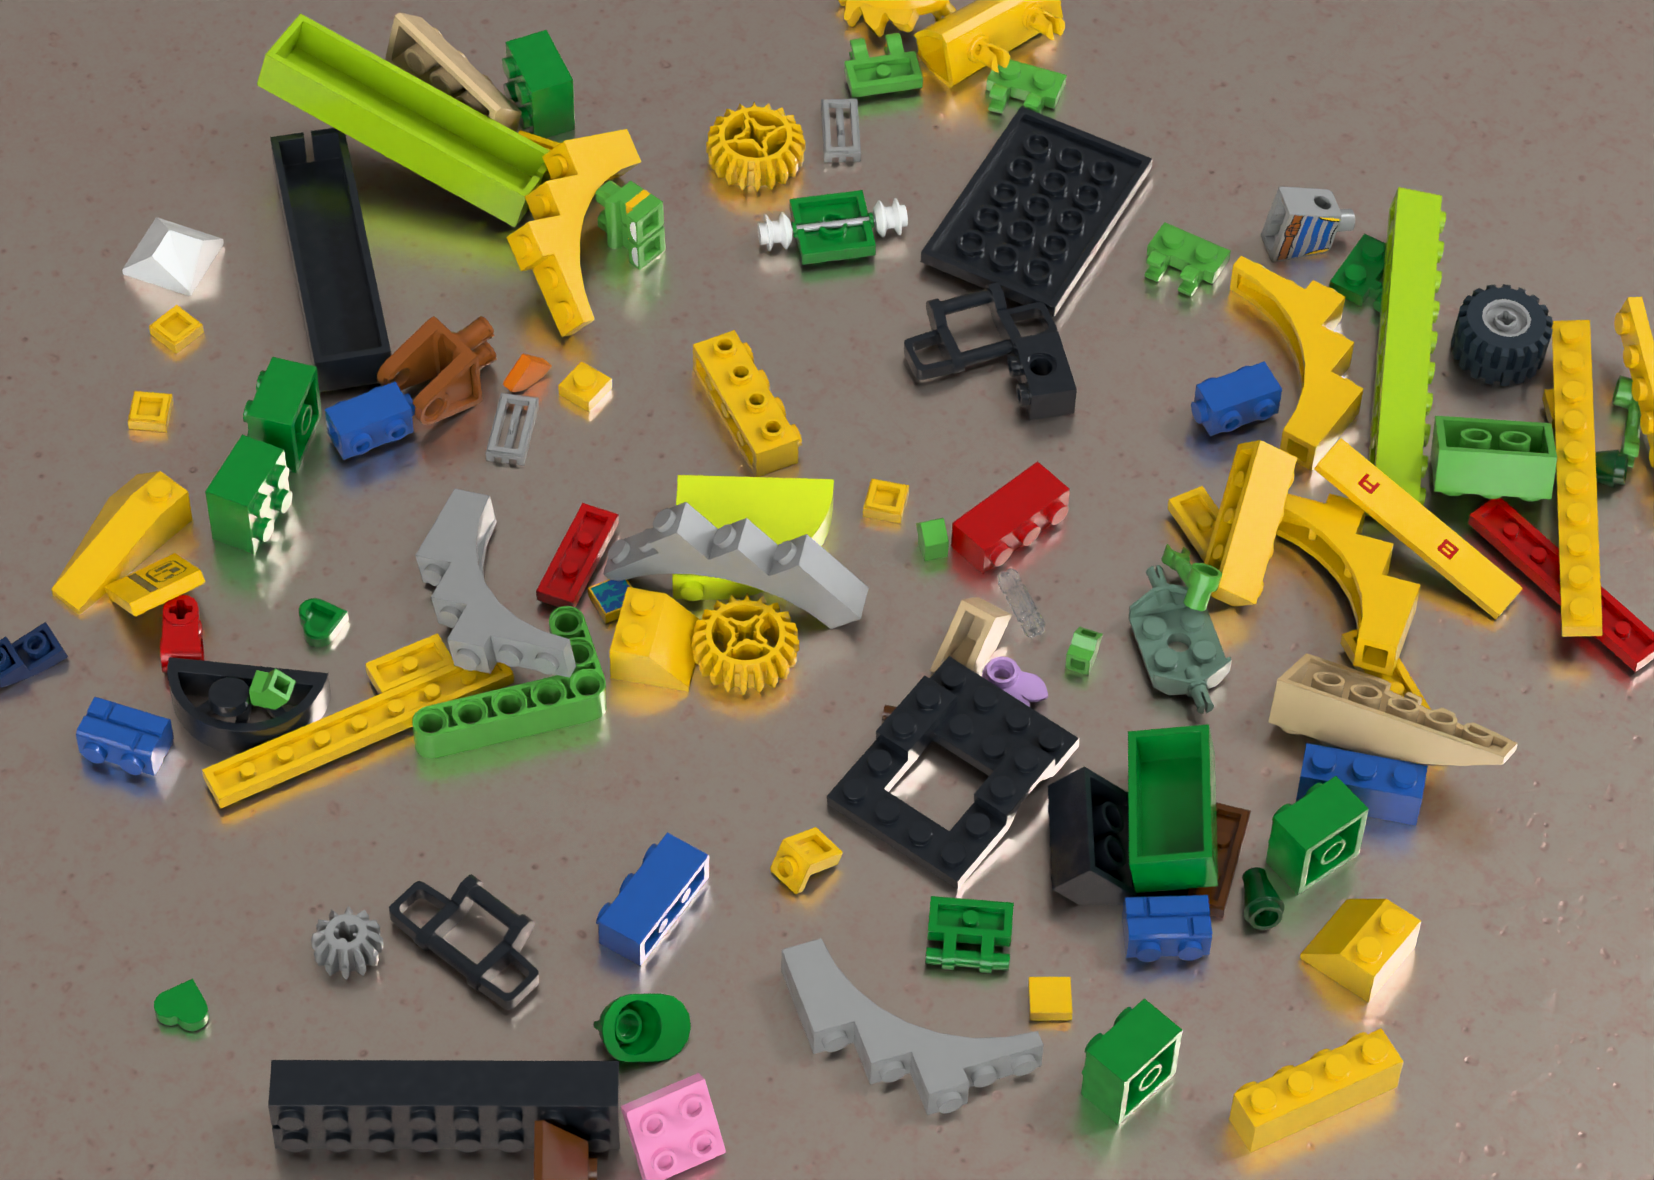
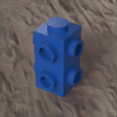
[1191,361,1282,436]
[325,382,416,460]

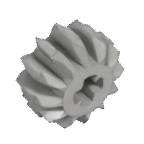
[311,906,384,980]

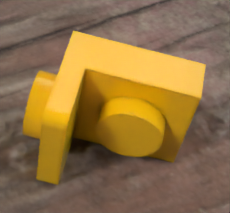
[770,827,843,894]

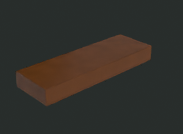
[1185,802,1251,918]

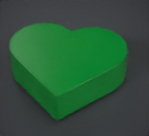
[299,598,349,648]
[154,979,209,1031]

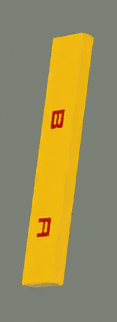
[1314,438,1523,619]

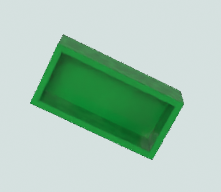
[1128,724,1218,893]

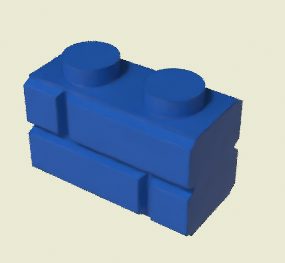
[76,697,174,776]
[1122,895,1212,962]

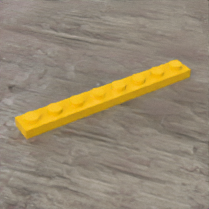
[202,662,514,809]

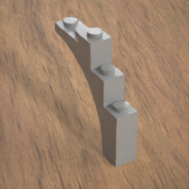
[415,489,576,678]
[603,502,869,629]
[781,938,1044,1115]

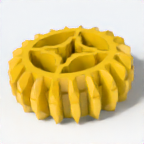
[706,102,805,192]
[692,593,799,695]

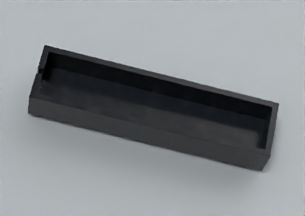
[270,128,391,392]
[268,1060,621,1152]

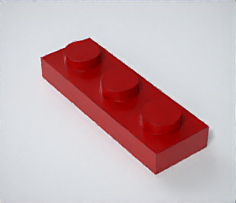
[536,503,619,607]

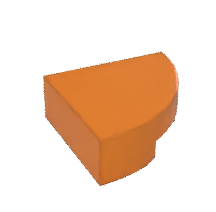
[503,353,552,392]

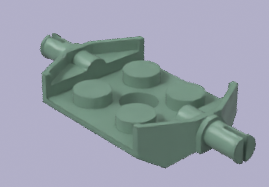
[1128,565,1232,714]

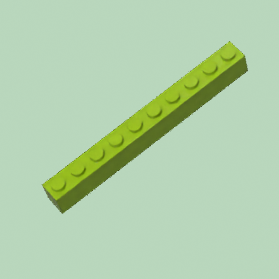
[1365,187,1446,516]

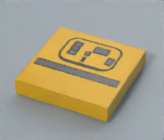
[104,553,205,616]

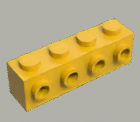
[693,330,802,477]
[1204,440,1297,607]
[1229,1028,1403,1153]

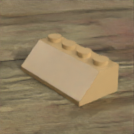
[385,12,522,132]

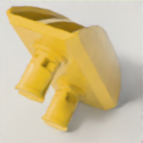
[914,0,1065,88]

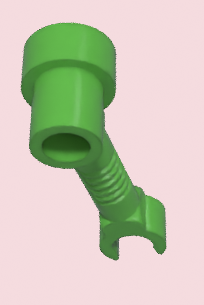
[1612,375,1641,468]
[1161,544,1222,611]

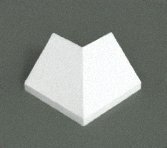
[122,217,224,296]

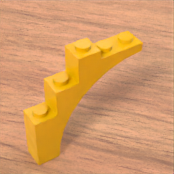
[506,129,641,337]
[1230,256,1363,471]
[1276,493,1420,676]

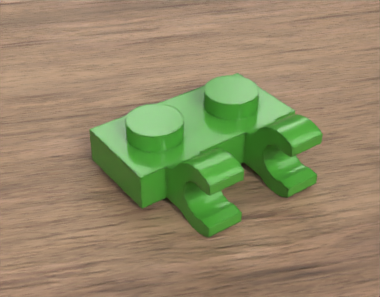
[844,33,923,98]
[986,59,1067,114]
[1144,222,1231,297]

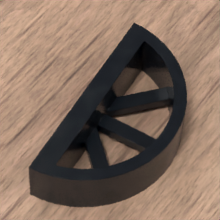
[167,657,331,754]

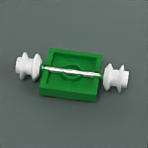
[757,190,908,265]

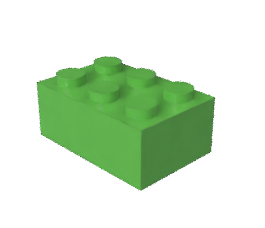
[1430,416,1557,502]

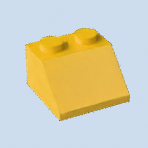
[609,587,700,692]
[1300,899,1421,1003]

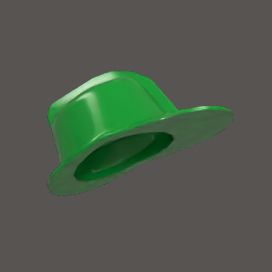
[593,993,691,1062]

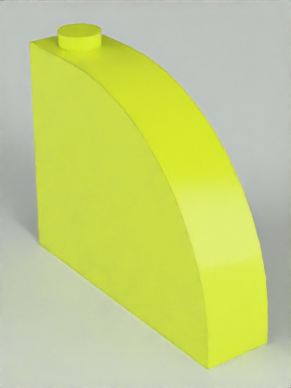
[672,475,834,601]

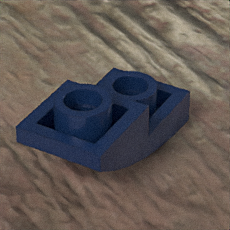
[0,622,68,688]

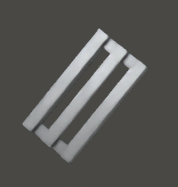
[821,99,861,163]
[486,393,539,466]

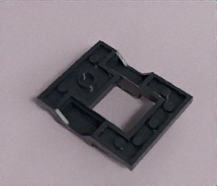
[827,656,1079,889]

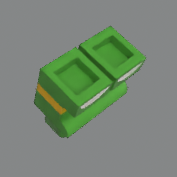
[595,180,666,270]

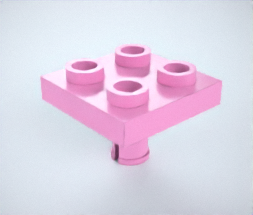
[620,1073,726,1180]

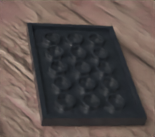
[920,106,1153,317]

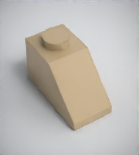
[930,597,1012,674]

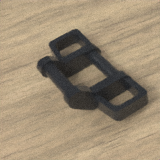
[904,282,1057,380]
[389,874,539,1010]

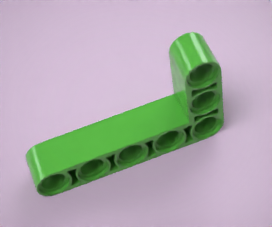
[412,606,607,759]

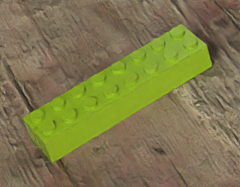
[257,13,550,227]

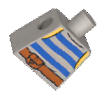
[1261,186,1355,262]

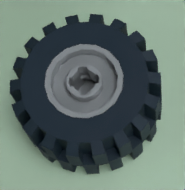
[1451,284,1553,386]

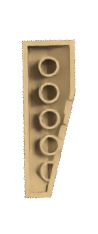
[1268,653,1518,766]

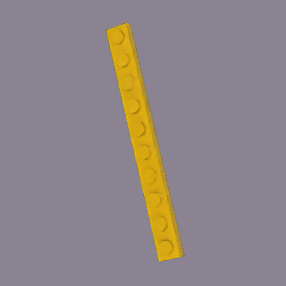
[1552,320,1602,637]

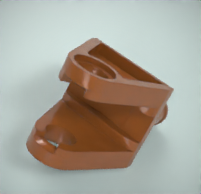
[377,316,497,425]

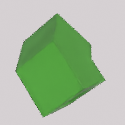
[915,518,949,561]
[1065,627,1103,676]
[249,668,296,710]

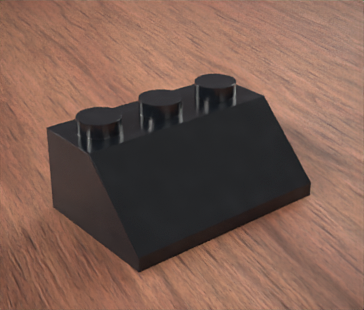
[1047,766,1144,905]

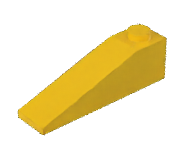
[51,471,193,615]

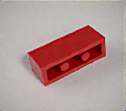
[951,461,1070,574]

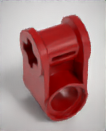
[160,595,204,673]

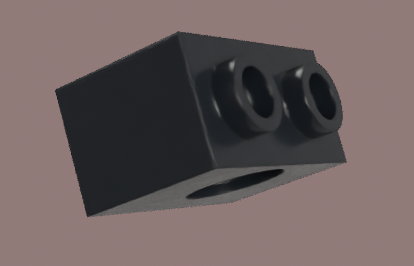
[1007,331,1077,420]

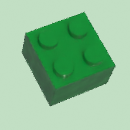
[502,30,575,138]
[243,357,322,473]
[205,434,292,554]
[1266,776,1369,895]
[1081,998,1182,1125]

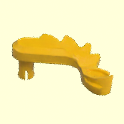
[838,0,956,37]

